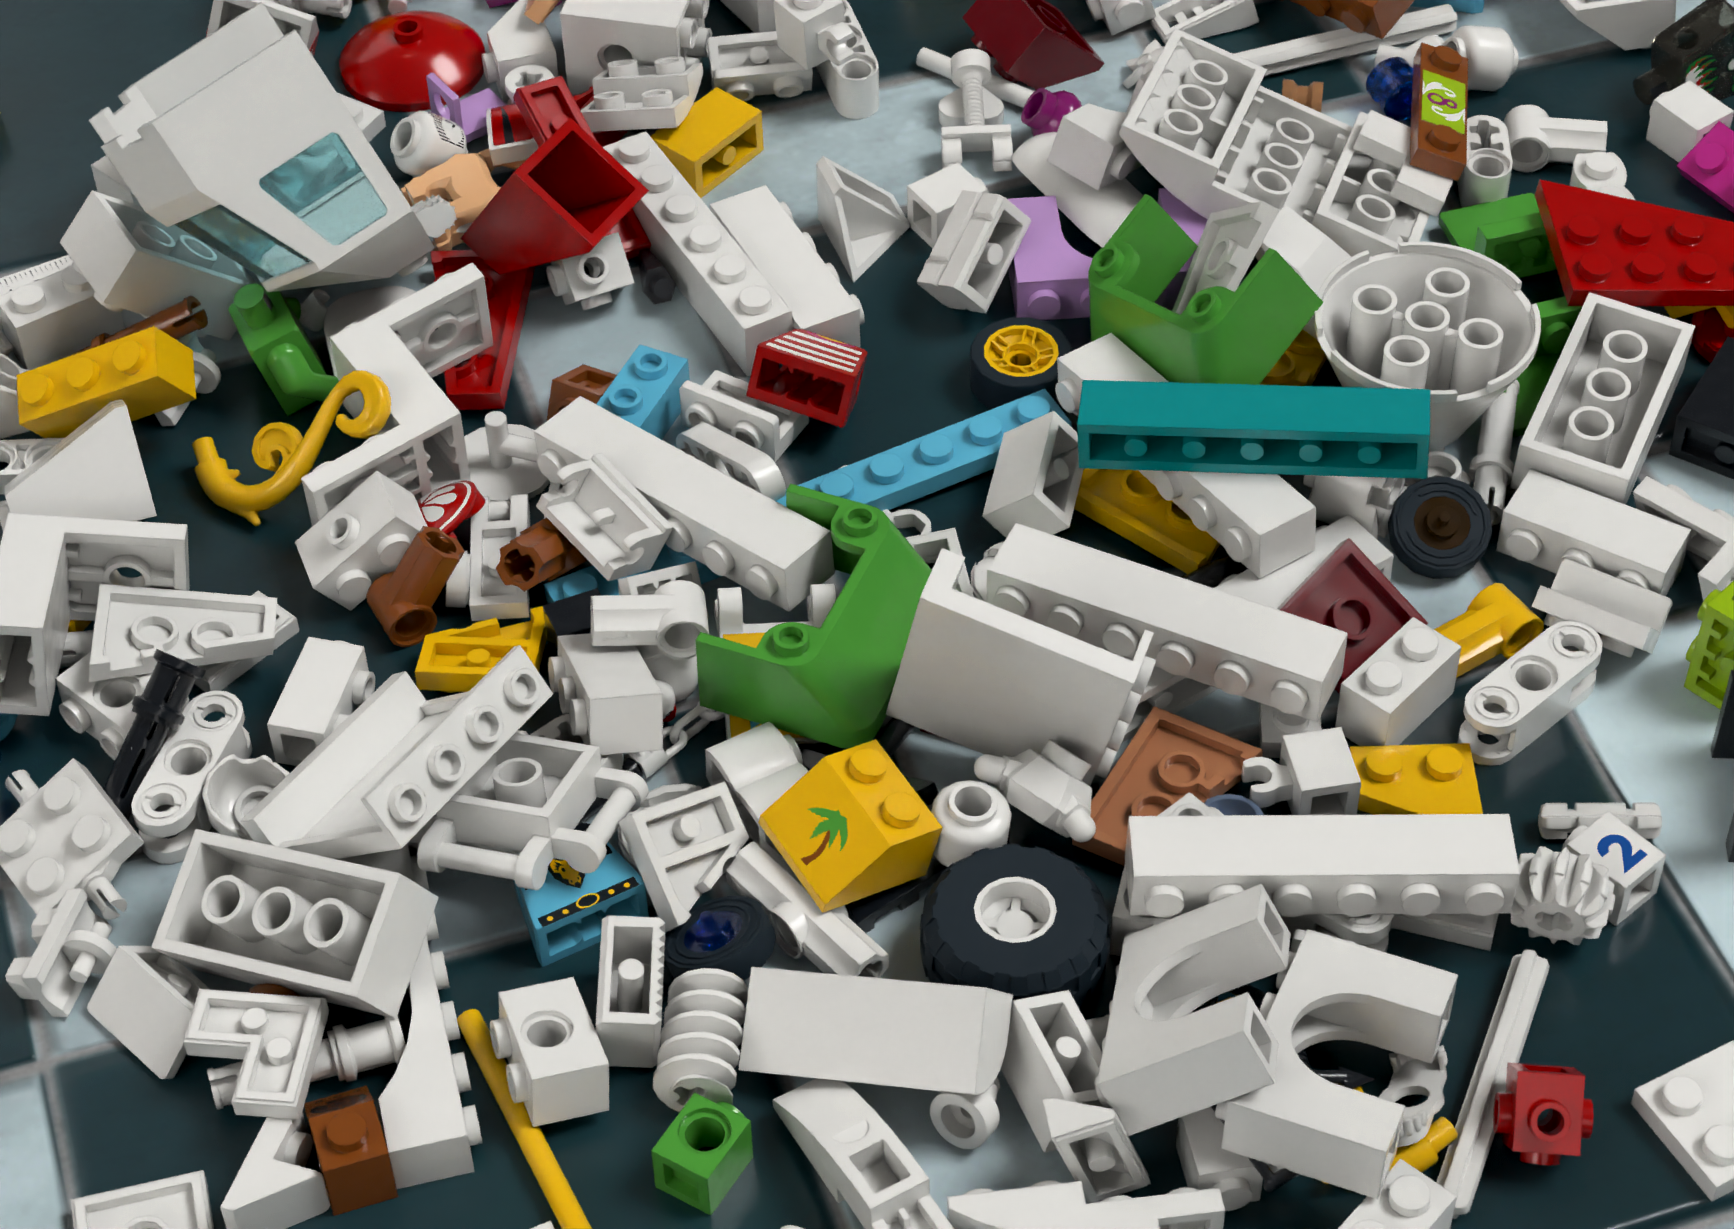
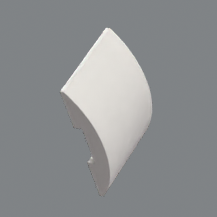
[1119,28,1430,257]

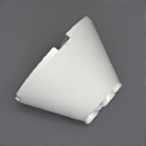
[1314,241,1541,452]

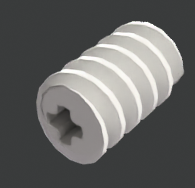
[653,968,748,1112]

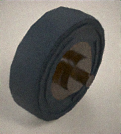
[1388,477,1492,579]

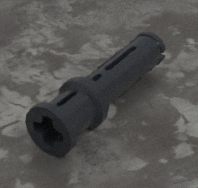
[103,649,207,820]

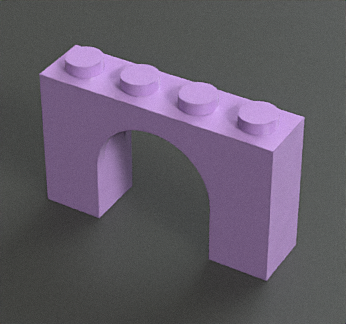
[1008,188,1208,320]

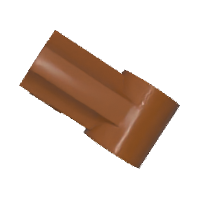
[496,517,587,592]
[366,526,465,647]

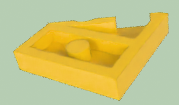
[415,606,547,693]
[1349,743,1483,815]

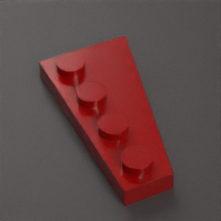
[430,250,535,410]

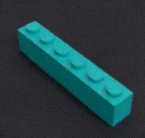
[1077,380,1430,479]

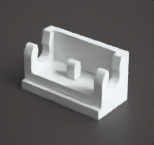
[536,453,674,581]

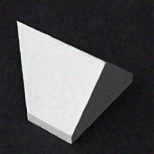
[816,156,911,283]

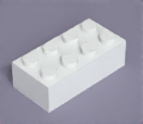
[1510,292,1695,505]
[151,829,439,1019]

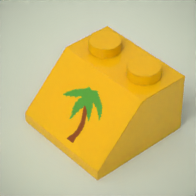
[758,739,943,913]

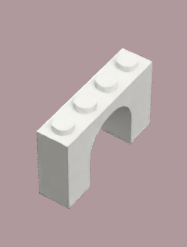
[1095,884,1291,1136]
[1215,929,1458,1199]

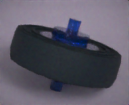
[664,895,776,981]

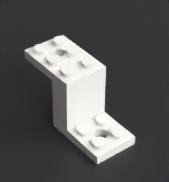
[301,262,494,526]
[0,513,190,716]

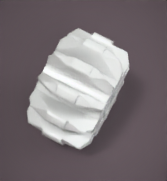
[1511,846,1615,945]

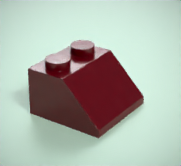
[962,0,1105,90]

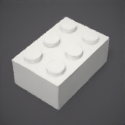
[60,190,256,341]

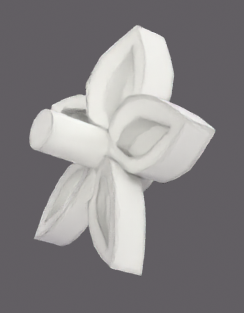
[1123,39,1164,89]

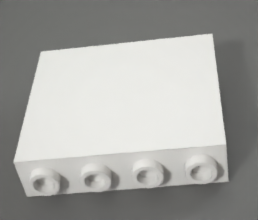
[886,548,1156,786]
[240,645,553,859]

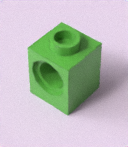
[651,1092,753,1215]

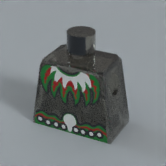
[1633,0,1734,105]

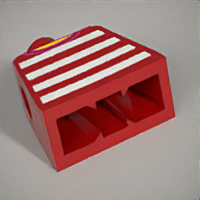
[746,329,868,428]

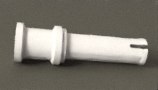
[207,1015,406,1110]

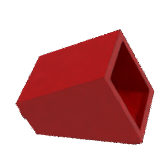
[460,117,649,275]

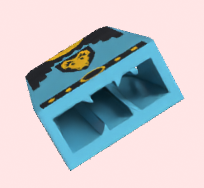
[513,823,649,968]

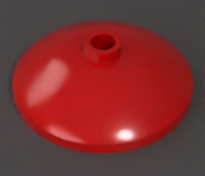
[339,10,485,112]

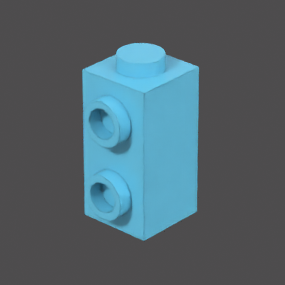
[596,344,690,440]

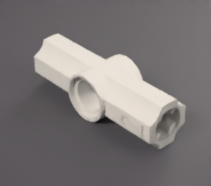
[726,841,889,978]

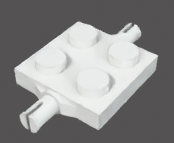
[0,758,145,920]

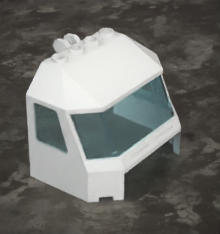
[89,1,457,292]

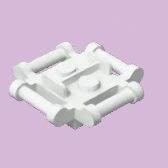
[409,730,649,890]

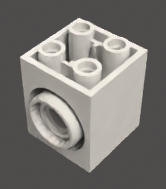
[560,0,712,94]

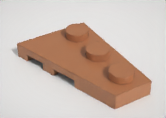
[1072,706,1263,866]

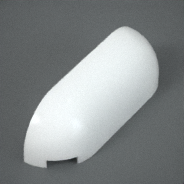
[1012,132,1143,248]

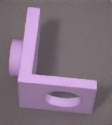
[426,73,507,143]

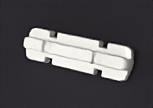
[1538,802,1662,839]

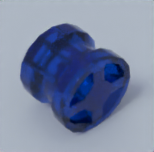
[1366,57,1413,121]

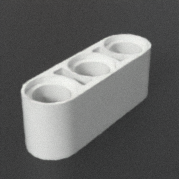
[816,0,879,119]

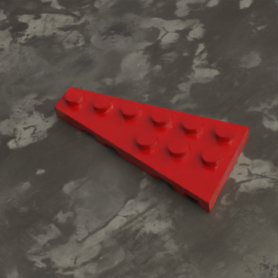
[1535,179,1734,306]

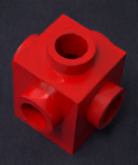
[1493,1063,1594,1165]

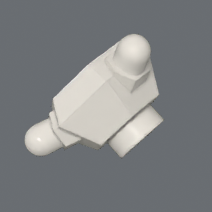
[974,739,1096,842]

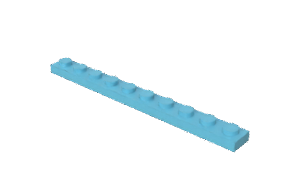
[544,389,1072,604]

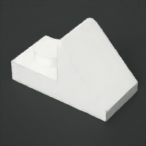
[220,1112,330,1229]

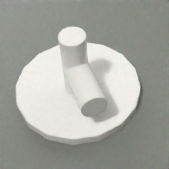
[464,411,550,502]

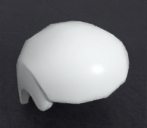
[202,754,290,841]

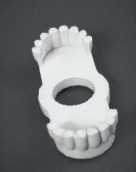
[1379,1045,1448,1147]

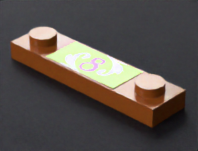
[1409,42,1468,181]

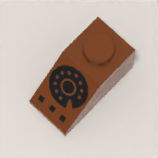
[304,1085,398,1216]

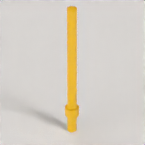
[457,1009,592,1229]

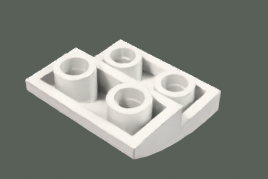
[580,56,703,132]

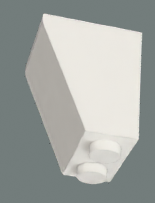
[0,399,157,532]

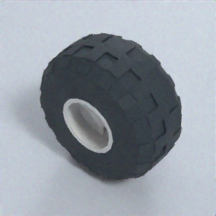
[920,844,1110,1008]

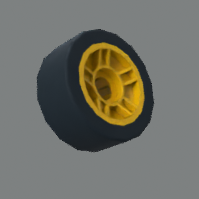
[970,317,1072,409]

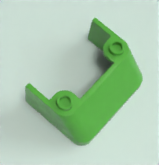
[1088,194,1323,385]
[695,483,932,748]

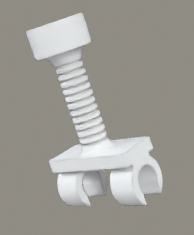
[941,49,1013,172]

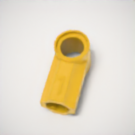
[1434,583,1544,678]

